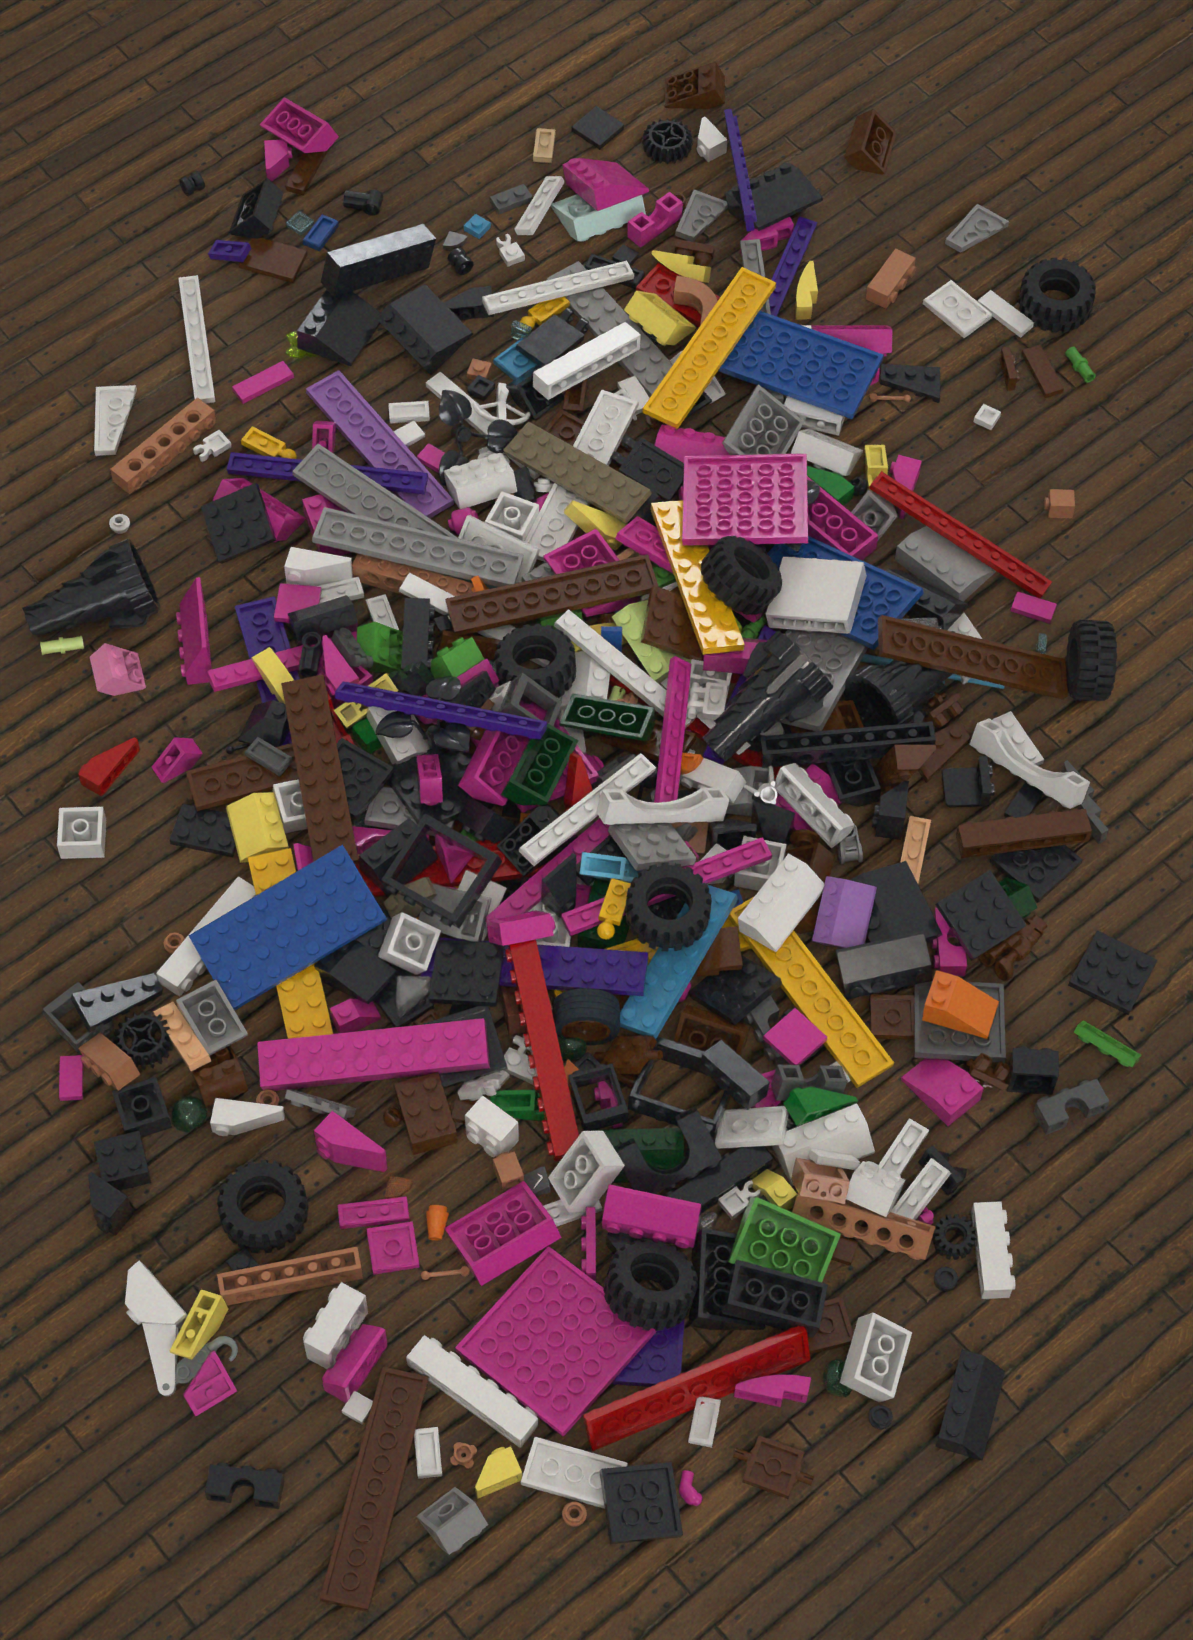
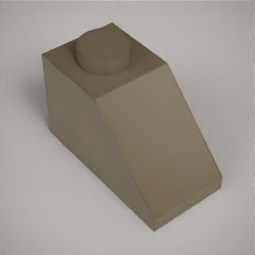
[383,877,437,919]

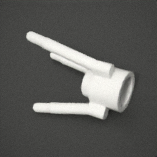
[744,766,777,804]

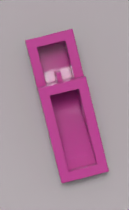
[740,216,794,256]
[734,1375,811,1407]

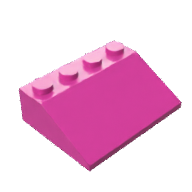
[562,158,649,211]
[543,529,640,617]
[176,577,212,685]
[445,1181,562,1286]

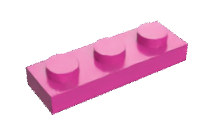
[581,1207,596,1282]

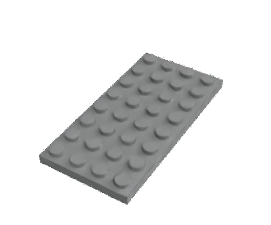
[777,629,868,731]

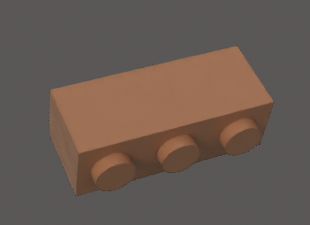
[866,248,916,309]
[78,1032,141,1091]

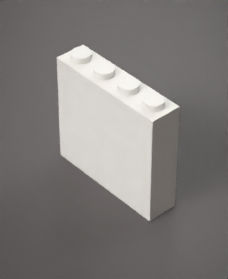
[766,557,867,634]

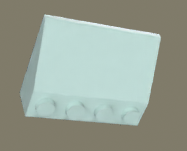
[551,194,646,242]

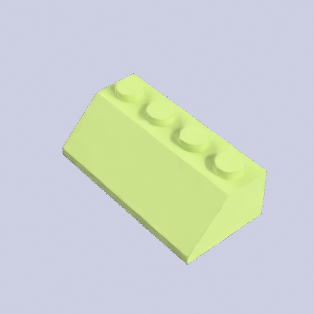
[612,599,691,687]

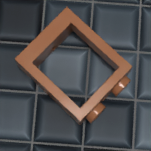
[791,1158,850,1204]

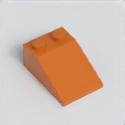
[922,970,999,1039]

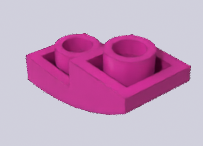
[594,1081,622,1128]

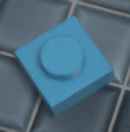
[464,214,491,239]

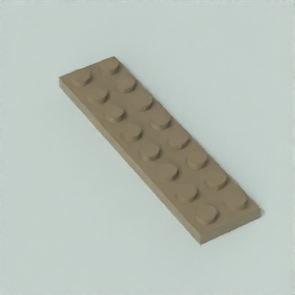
[503,421,652,524]

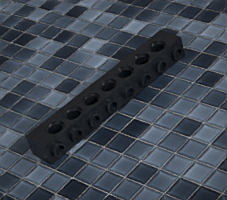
[760,722,936,768]

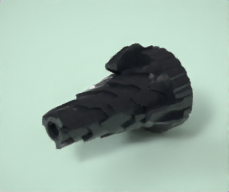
[22,538,160,635]
[703,631,833,762]
[844,631,955,727]

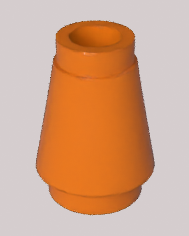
[426,1205,449,1241]

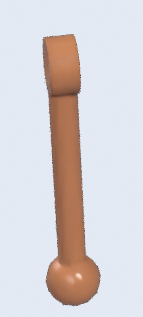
[869,393,911,402]
[421,1266,470,1280]

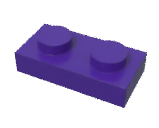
[208,240,251,262]

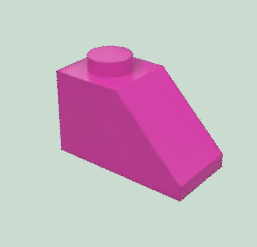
[264,140,292,182]
[312,421,336,454]
[152,737,203,783]
[330,999,382,1033]

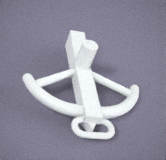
[472,383,531,425]

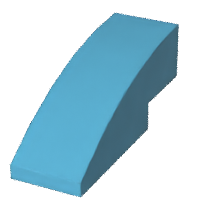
[579,852,642,883]

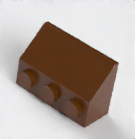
[844,109,897,175]
[874,745,936,793]
[674,1004,751,1057]

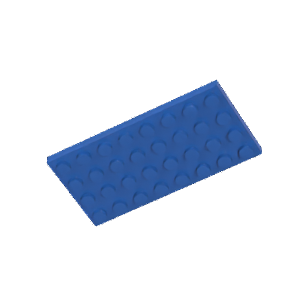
[718,311,884,419]
[767,536,924,650]
[188,845,387,1011]

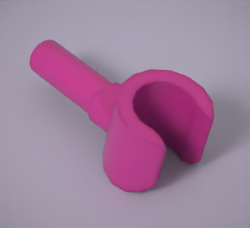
[918,1207,934,1225]

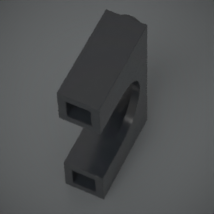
[614,1106,722,1194]

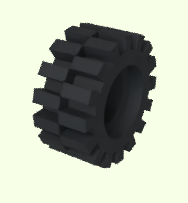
[933,1214,976,1260]

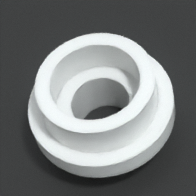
[534,478,554,492]
[109,514,130,534]

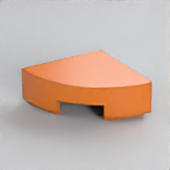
[680,752,703,775]

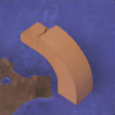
[673,276,717,326]

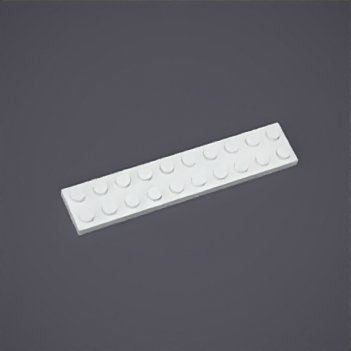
[525,390,639,562]

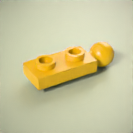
[519,297,570,332]
[241,426,297,459]
[597,878,631,940]

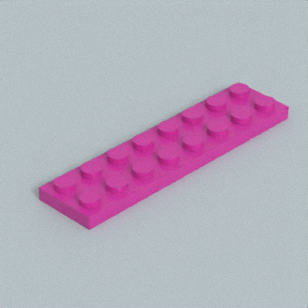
[615,516,768,623]

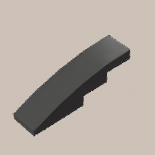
[1061,760,1109,844]

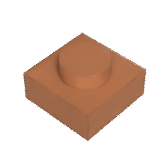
[467,358,492,380]

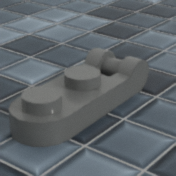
[331,628,373,669]

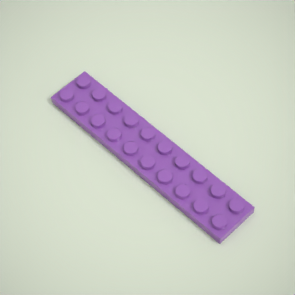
[306,370,454,518]

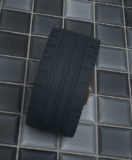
[552,988,620,1046]

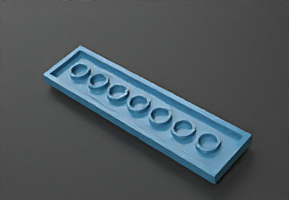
[620,885,738,1039]

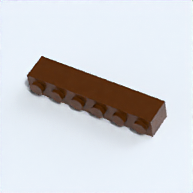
[956,808,1092,858]

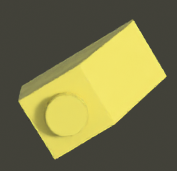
[752,1169,797,1210]
[475,1446,522,1499]

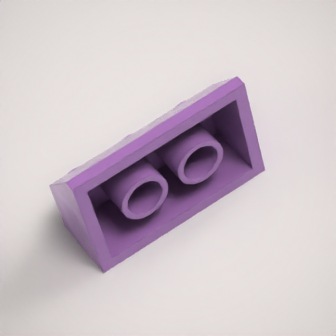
[812,876,877,949]

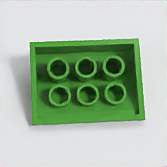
[729,1197,841,1283]

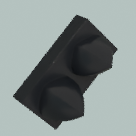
[918,1146,967,1196]

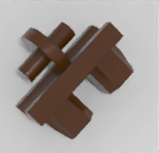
[924,692,964,729]
[967,1053,1010,1091]

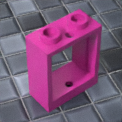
[486,910,555,946]

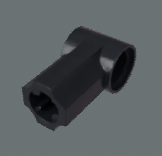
[343,190,383,216]
[299,632,323,677]

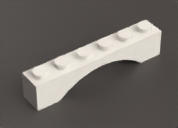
[969,718,1090,809]
[596,787,729,825]

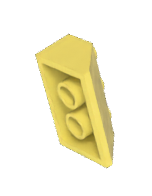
[624,291,696,346]
[226,792,289,863]

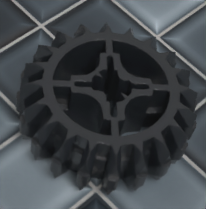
[642,118,693,165]
[112,1010,173,1070]

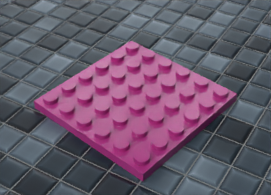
[682,453,808,545]
[455,1246,657,1437]

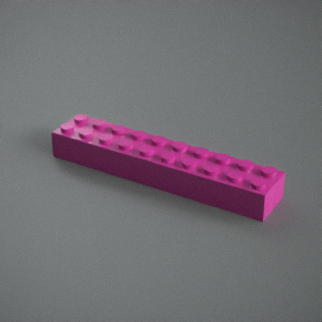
[258,1018,490,1091]

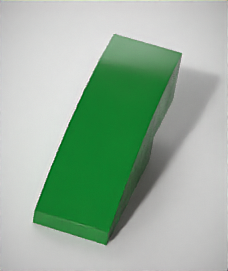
[490,1090,545,1121]

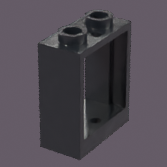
[568,1064,628,1131]

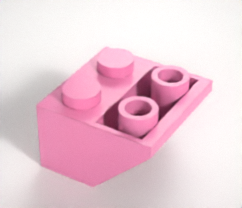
[90,643,146,696]

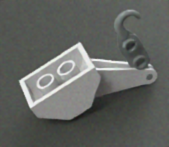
[125,1261,238,1396]

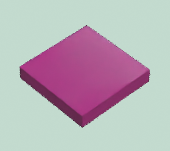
[274,583,322,623]
[763,1008,827,1065]
[367,1221,420,1275]

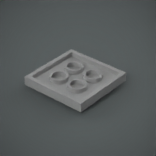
[608,823,696,871]

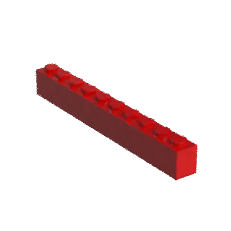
[505,939,579,1162]

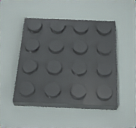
[914,981,1006,1063]

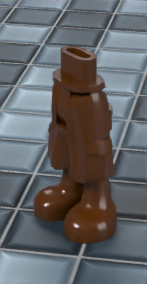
[978,915,1047,981]

